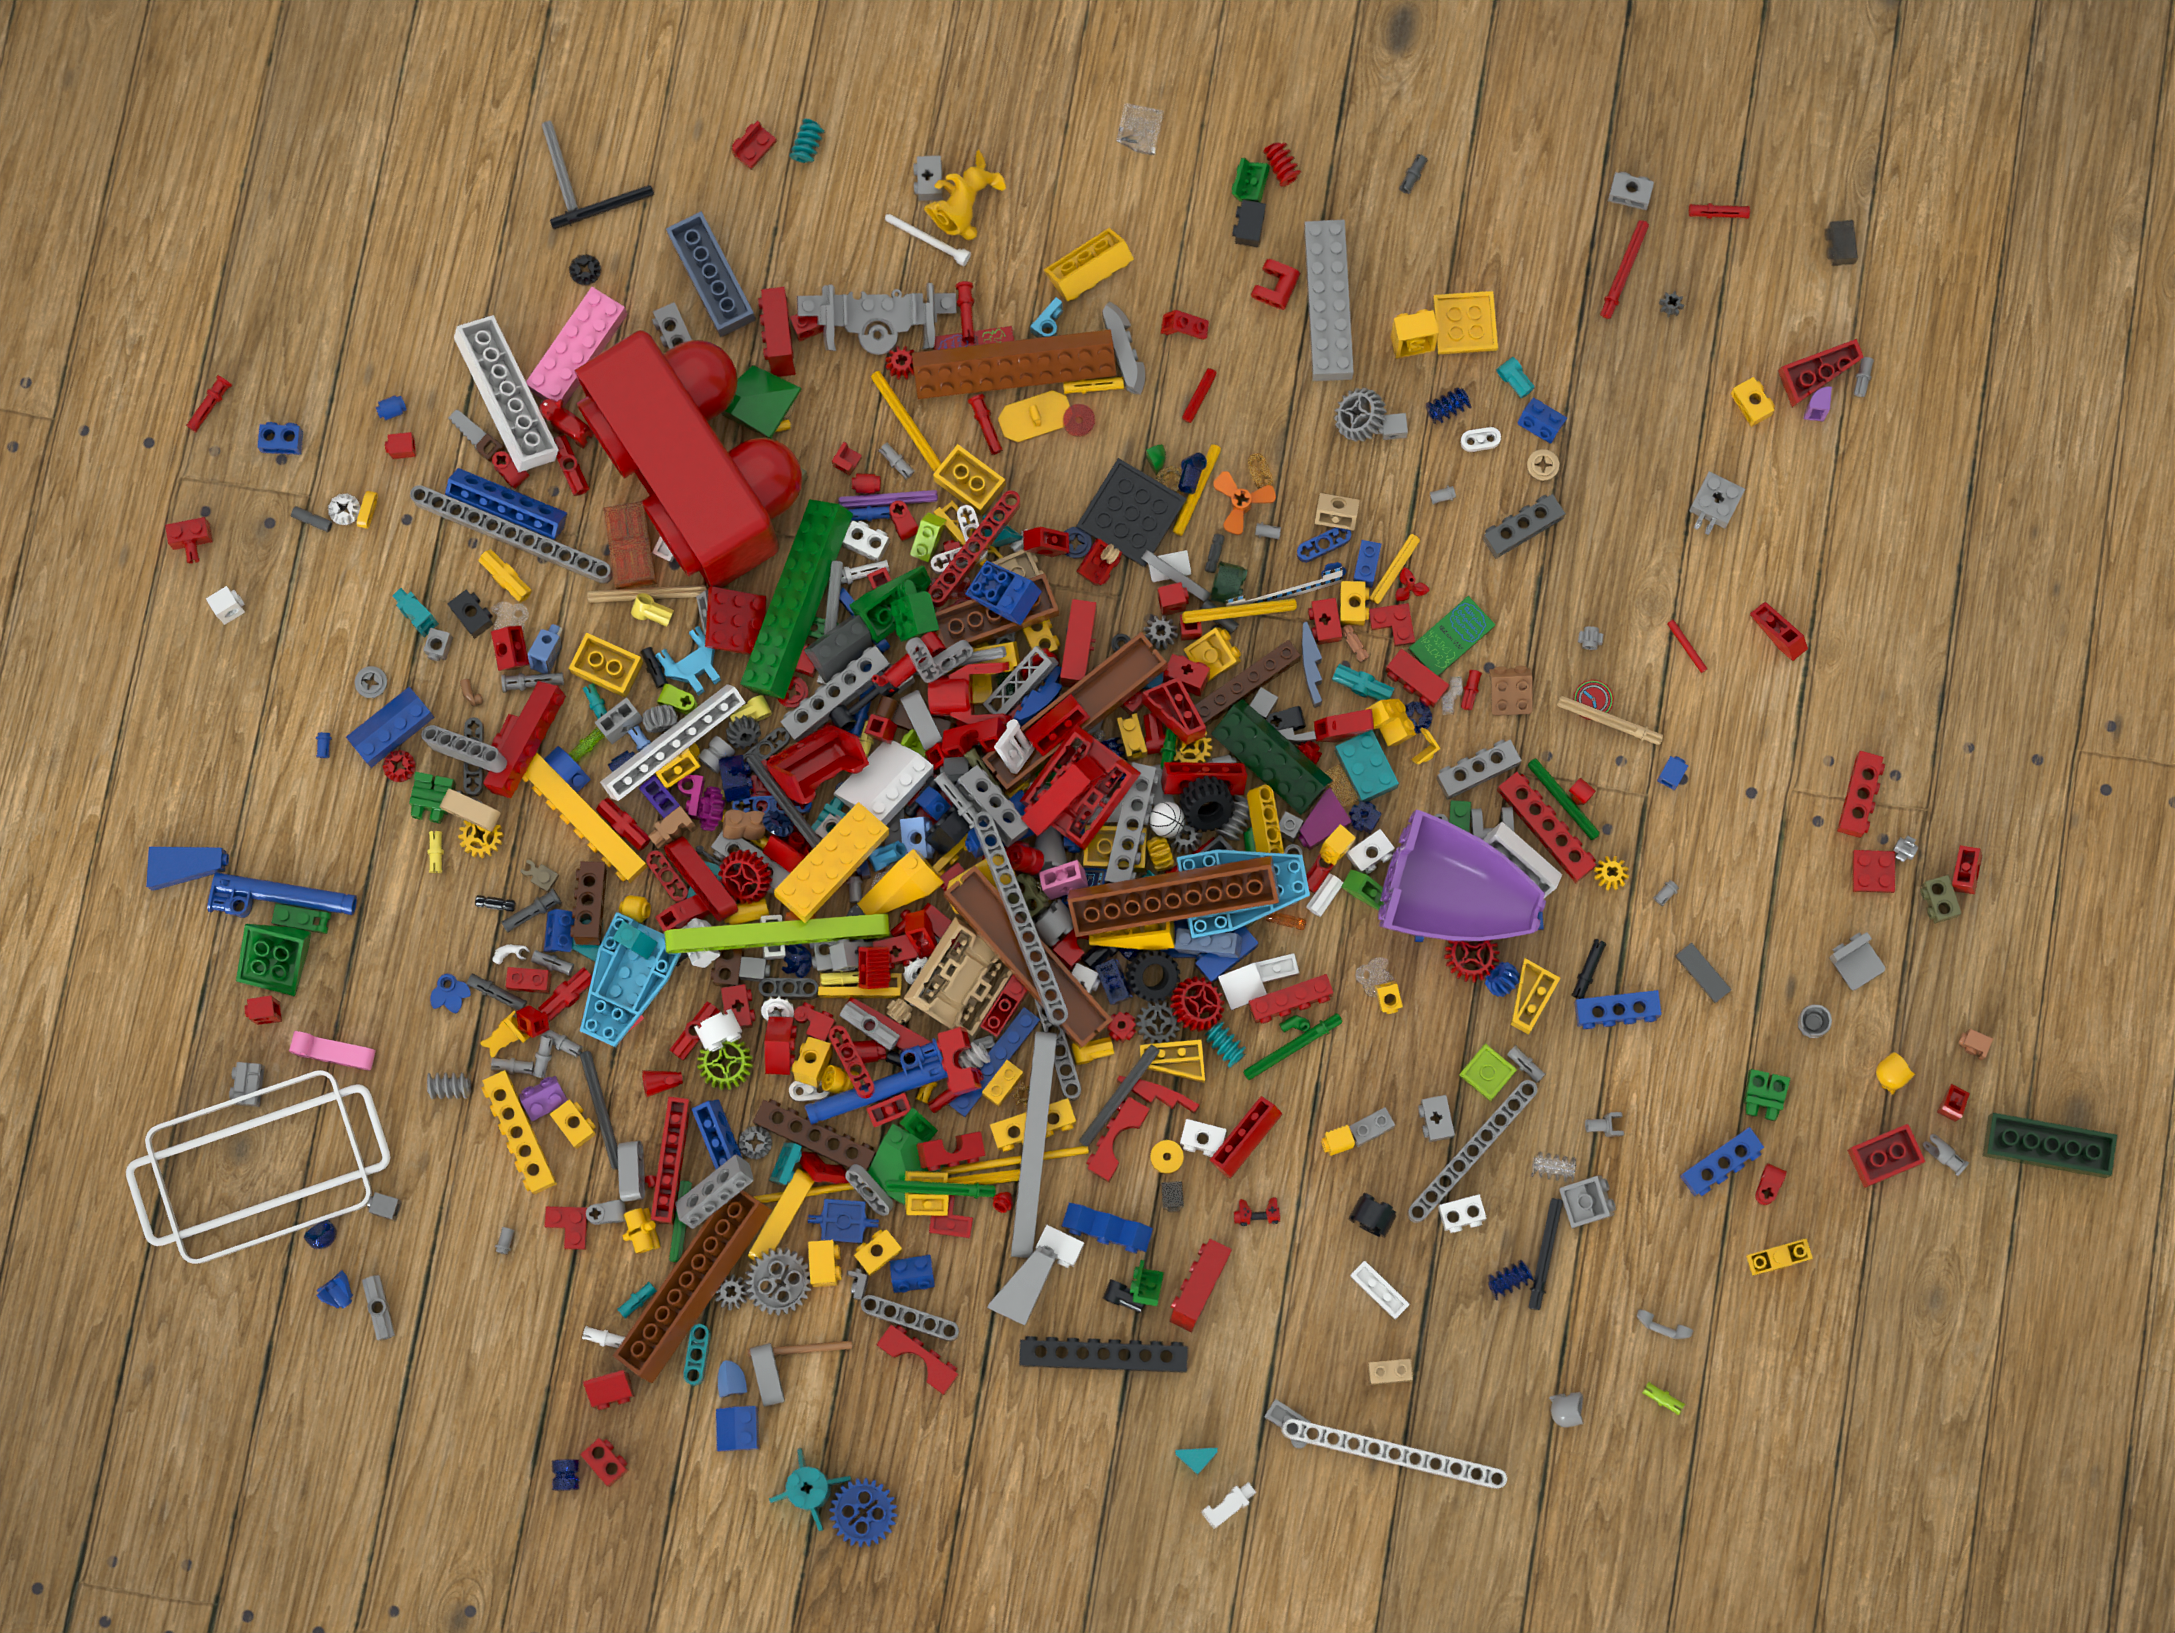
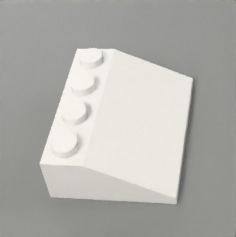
[834,740,934,825]

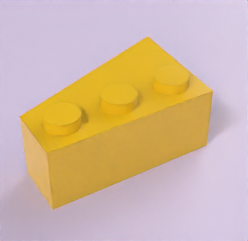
[1140,1040,1205,1083]

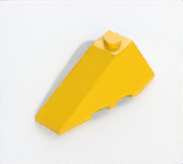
[857,849,945,915]
[1089,921,1175,950]

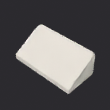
[1148,550,1191,582]

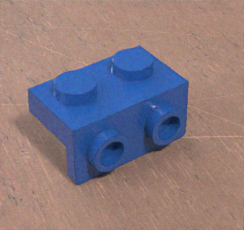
[1517,397,1567,444]
[889,1255,935,1293]

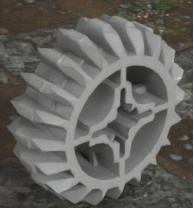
[1333,388,1387,442]

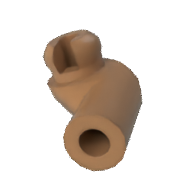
[460,679,483,706]

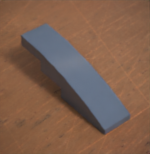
[1301,622,1322,708]

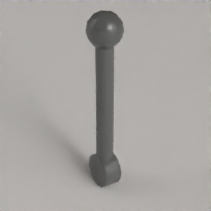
[696,846,722,866]

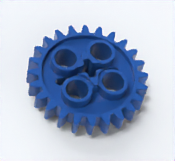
[829,1478,898,1547]

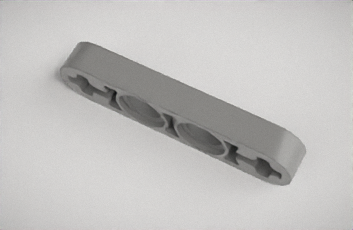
[1142,550,1211,602]

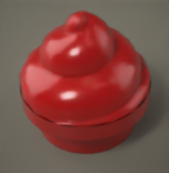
[993,1192,1013,1213]

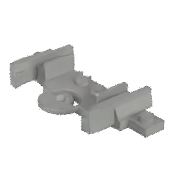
[797,283,956,355]

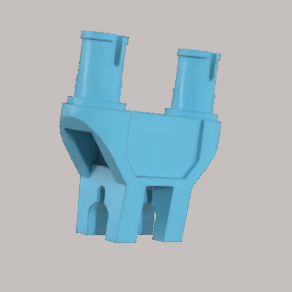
[655,626,721,696]

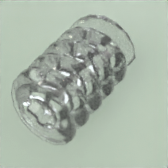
[1531,1151,1576,1183]

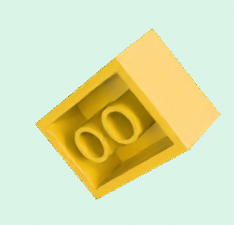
[1390,309,1438,359]
[933,444,1006,517]
[569,632,644,698]
[1083,825,1147,873]

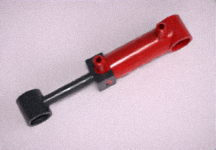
[829,631,946,732]

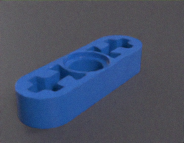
[1297,527,1351,563]

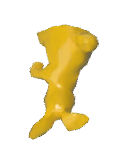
[924,150,1006,240]

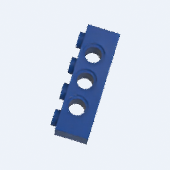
[1574,990,1662,1029]
[692,1100,743,1170]
[1680,1127,1764,1197]

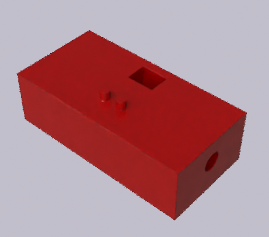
[1060,599,1097,688]

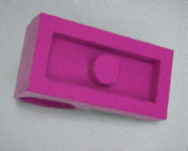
[678,775,705,820]

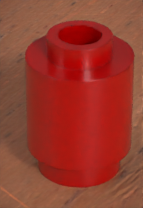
[852,473,881,494]

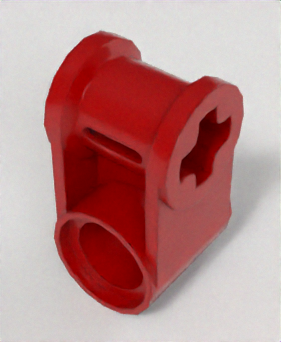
[492,451,529,490]
[890,500,919,541]
[1755,1163,1787,1205]

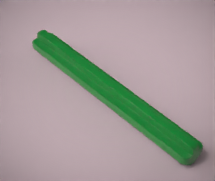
[1528,758,1600,840]

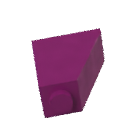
[1298,788,1352,851]

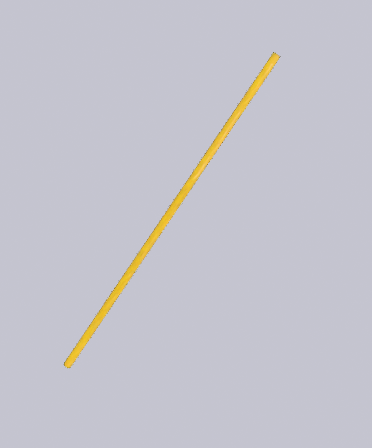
[753,1146,1089,1203]

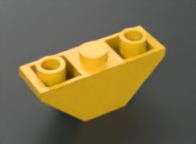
[1746,1238,1813,1276]

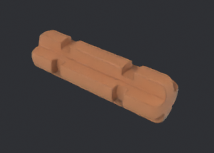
[1341,624,1369,662]

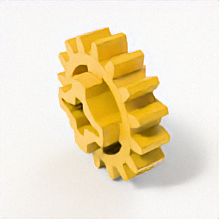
[1173,731,1213,763]
[458,820,504,859]

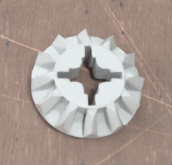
[328,493,360,525]
[903,957,936,985]
[761,996,795,1021]

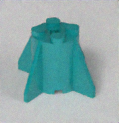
[769,1448,852,1531]

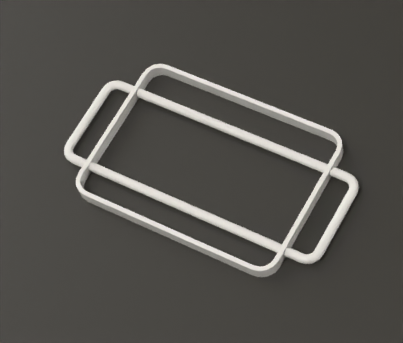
[126,1070,391,1264]

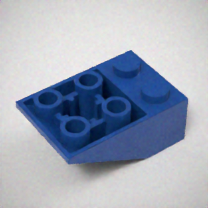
[965,560,1042,625]

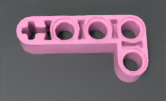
[289,1031,376,1071]

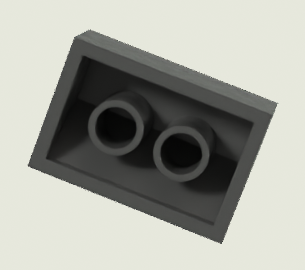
[803,615,873,683]

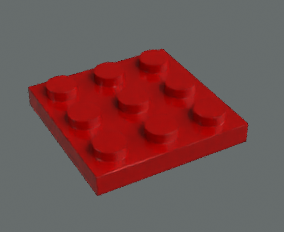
[705,587,766,655]

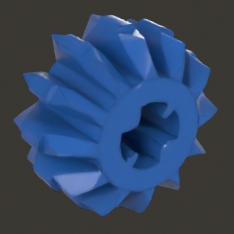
[1485,962,1521,997]

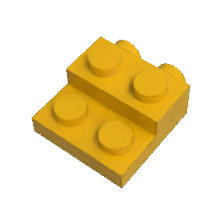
[1183,627,1241,683]

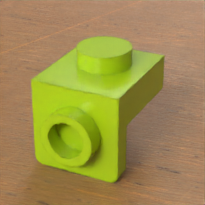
[901,729,929,760]

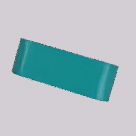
[684,1324,711,1386]

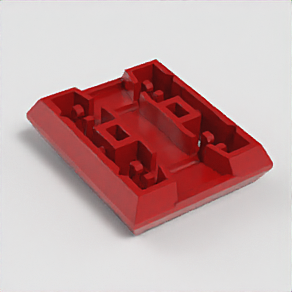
[1019,724,1141,851]

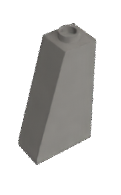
[987,1246,1058,1325]

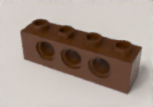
[571,861,607,945]

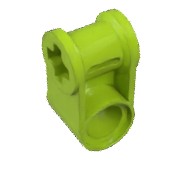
[657,684,698,715]

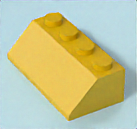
[1044,228,1134,301]

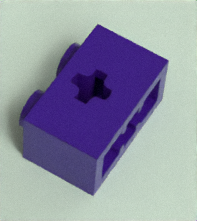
[639,775,680,819]

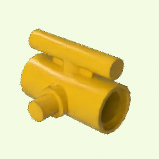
[623,1208,661,1254]

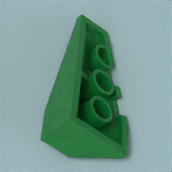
[849,565,932,643]

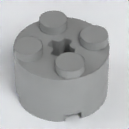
[1033,899,1074,947]

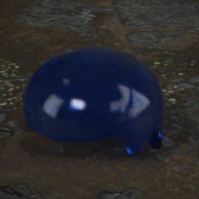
[304,1220,337,1249]

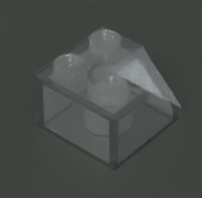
[1116,103,1163,156]

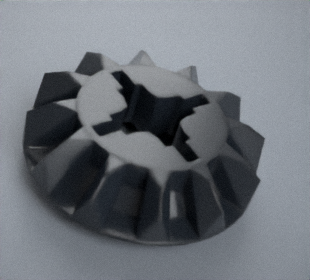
[569,253,601,285]

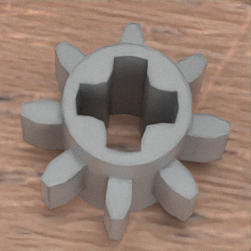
[1578,626,1604,650]
[1893,835,1918,862]

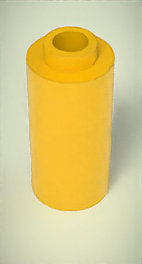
[724,897,770,925]

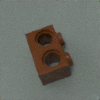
[711,948,745,987]

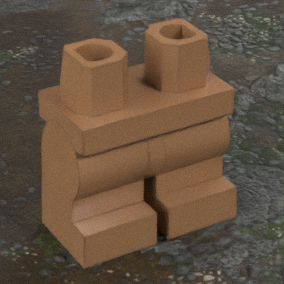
[648,806,698,849]

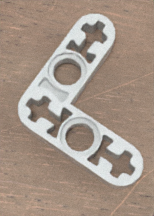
[931,505,988,574]

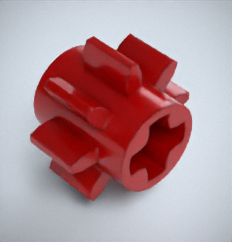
[1298,741,1322,765]

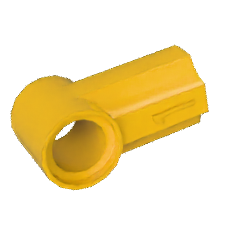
[1071,1037,1114,1065]

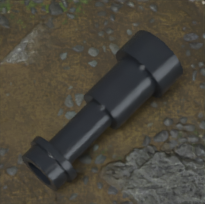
[904,776,941,818]

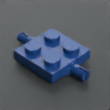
[808,1199,879,1244]

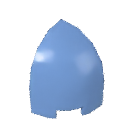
[718,1360,747,1397]

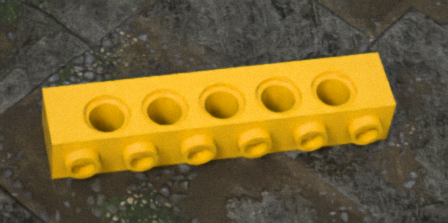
[481,1070,557,1195]

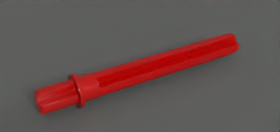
[1600,220,1649,319]

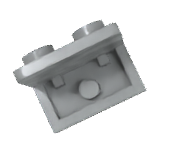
[1829,932,1885,991]

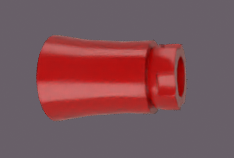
[842,1040,886,1067]

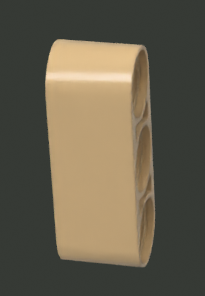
[439,789,501,832]

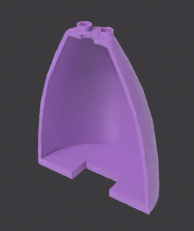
[1378,809,1546,941]

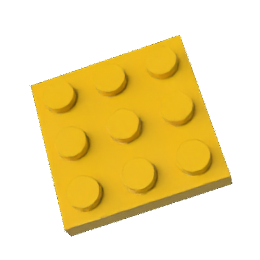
[1433,291,1498,355]

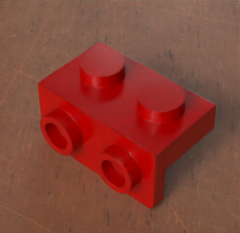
[1076,539,1122,586]

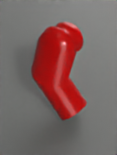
[890,909,911,937]

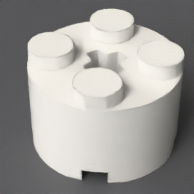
[694,1009,742,1052]

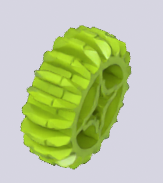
[697,1039,753,1090]

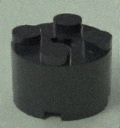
[1348,1193,1397,1238]

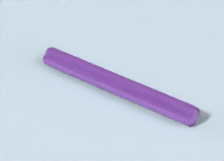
[838,490,938,508]

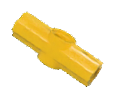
[478,549,532,603]

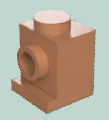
[1958,1029,1993,1060]

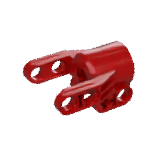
[928,662,1012,724]

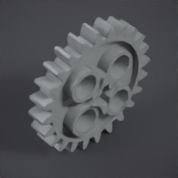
[744,1247,811,1315]

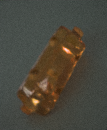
[1266,912,1306,930]

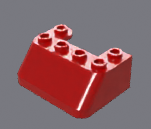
[766,725,869,804]

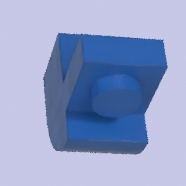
[544,746,591,793]

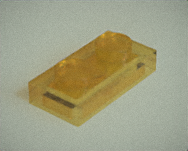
[1324,764,1359,808]

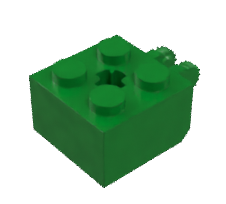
[891,580,939,642]

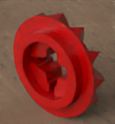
[777,676,808,708]
[383,750,416,782]

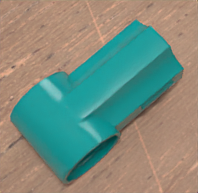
[1496,357,1535,398]

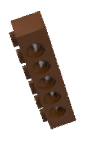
[1195,640,1301,726]
[753,1099,876,1172]

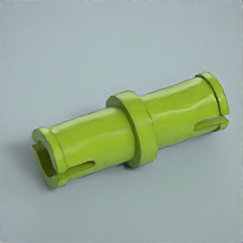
[1642,1382,1685,1416]

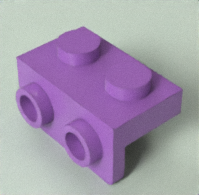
[519,1076,568,1121]

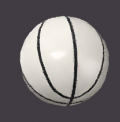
[1149,802,1185,838]

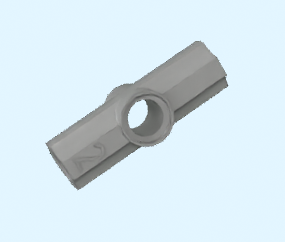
[839,1001,901,1051]
[362,1275,396,1341]

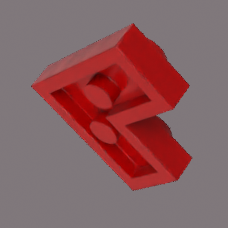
[1369,603,1415,647]
[799,1151,849,1184]
[929,1195,973,1239]
[544,1206,587,1250]

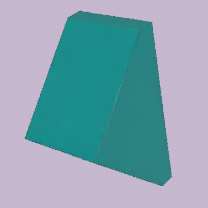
[983,514,1023,547]
[1175,1448,1218,1475]

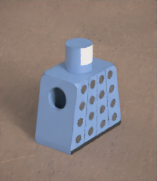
[528,624,562,674]

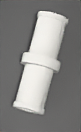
[582,1326,625,1348]

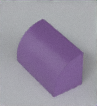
[1804,387,1832,421]

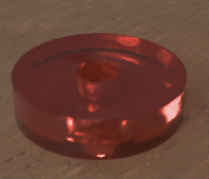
[1063,404,1095,437]

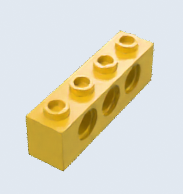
[990,1098,1077,1152]

